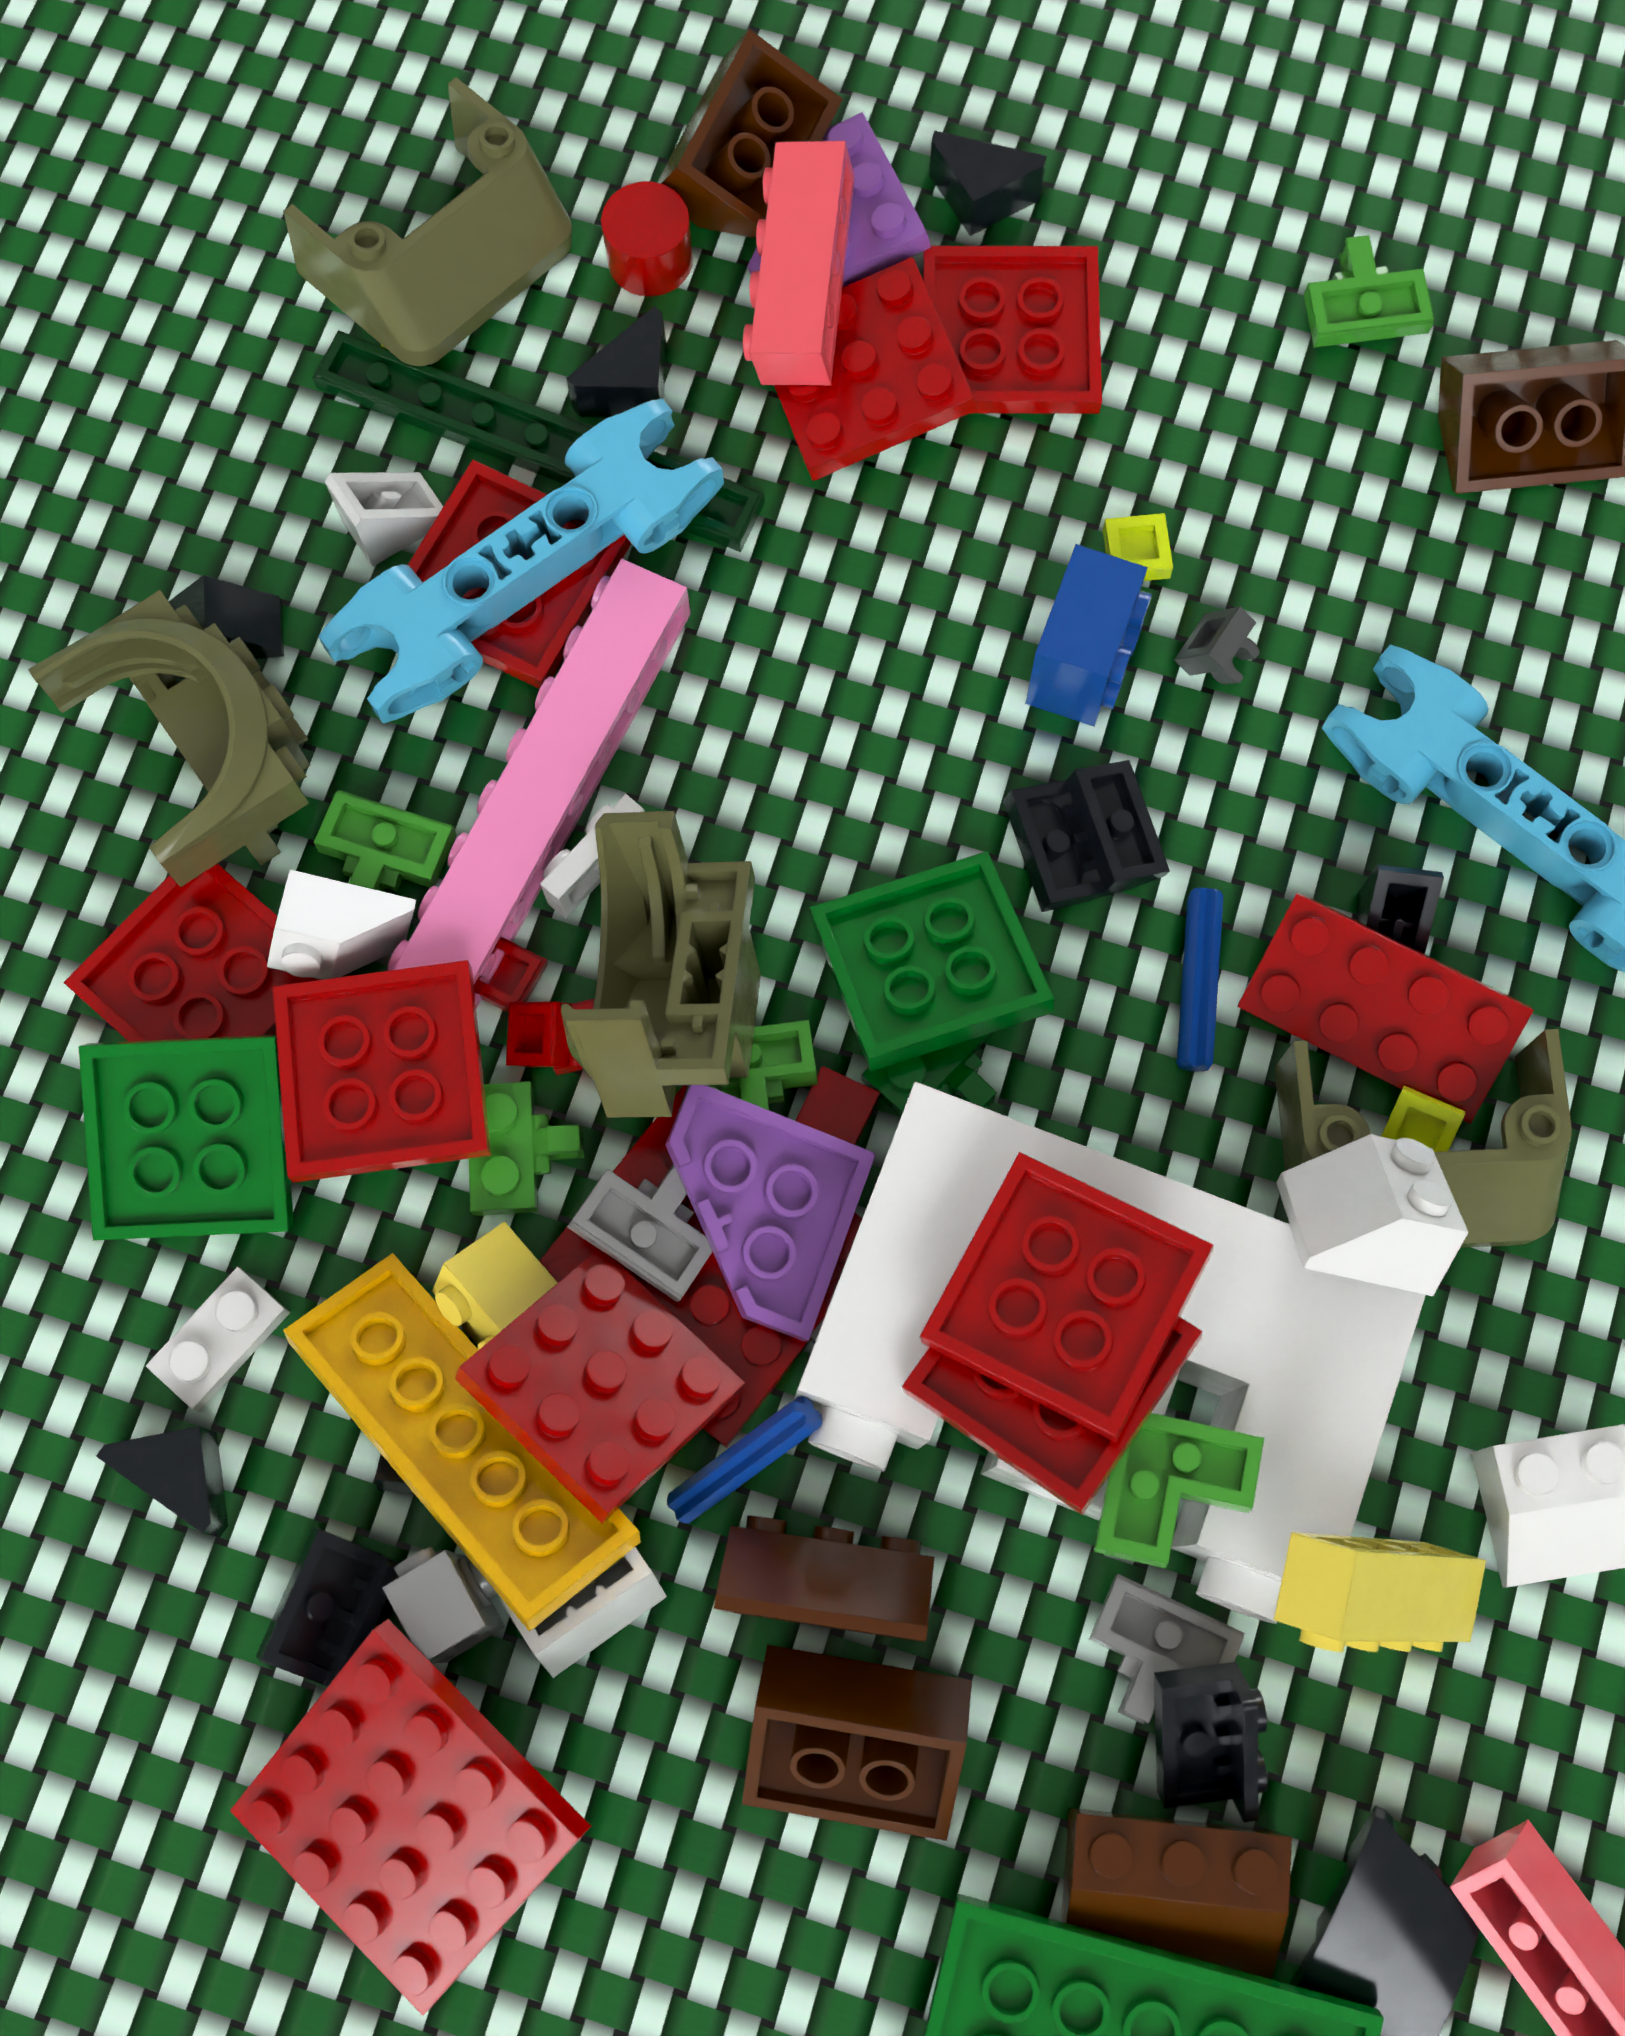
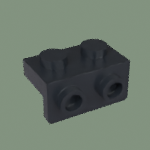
[256,1526,399,1688]
[1154,1662,1268,1823]

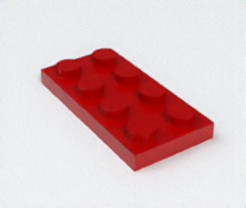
[1237,892,1534,1124]

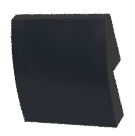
[1003,760,1170,912]

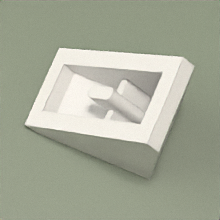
[325,472,443,567]

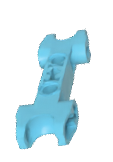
[318,399,724,724]
[1322,645,1625,973]

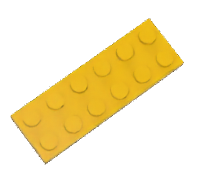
[283,1253,641,1632]

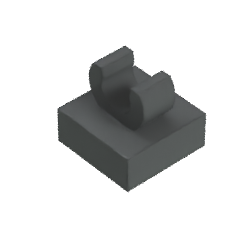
[1174,606,1260,685]

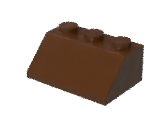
[657,29,843,238]
[1438,340,1625,494]
[714,1516,935,1642]
[742,1645,972,1841]
[1061,1808,1292,1979]

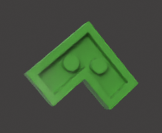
[1094,1413,1264,1568]

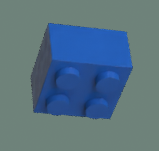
[1025,544,1152,727]

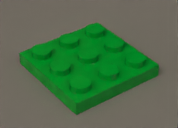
[809,851,1054,1072]
[78,1035,294,1241]

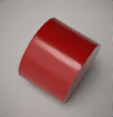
[601,181,693,296]

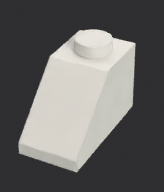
[267,870,416,980]

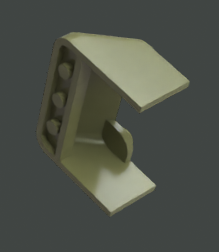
[283,77,572,366]
[1274,1029,1572,1248]

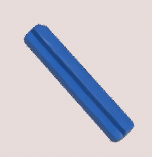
[1177,887,1224,1072]
[667,1396,822,1523]

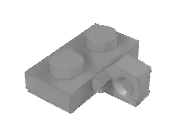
[567,1164,713,1302]
[1089,1574,1245,1724]

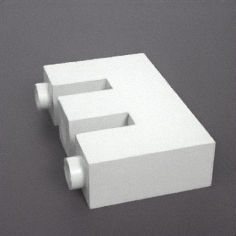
[794,1082,1425,1624]

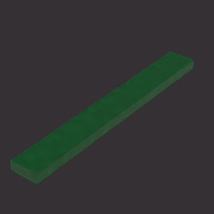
[312,330,765,552]

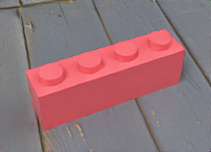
[743,141,855,385]
[1449,1819,1625,2036]

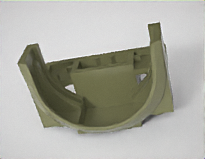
[28,590,311,887]
[561,811,761,1118]

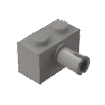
[383,1547,505,1663]

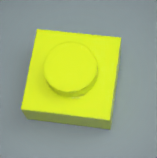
[1103,513,1173,581]
[1381,1085,1465,1152]

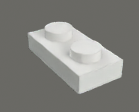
[540,794,645,919]
[146,1266,290,1412]

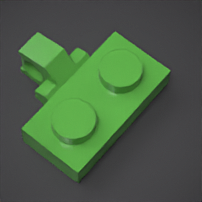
[1303,235,1434,348]
[314,790,457,892]
[707,1020,818,1110]
[469,1081,584,1216]

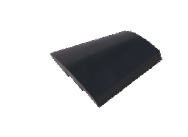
[1289,1805,1480,2036]

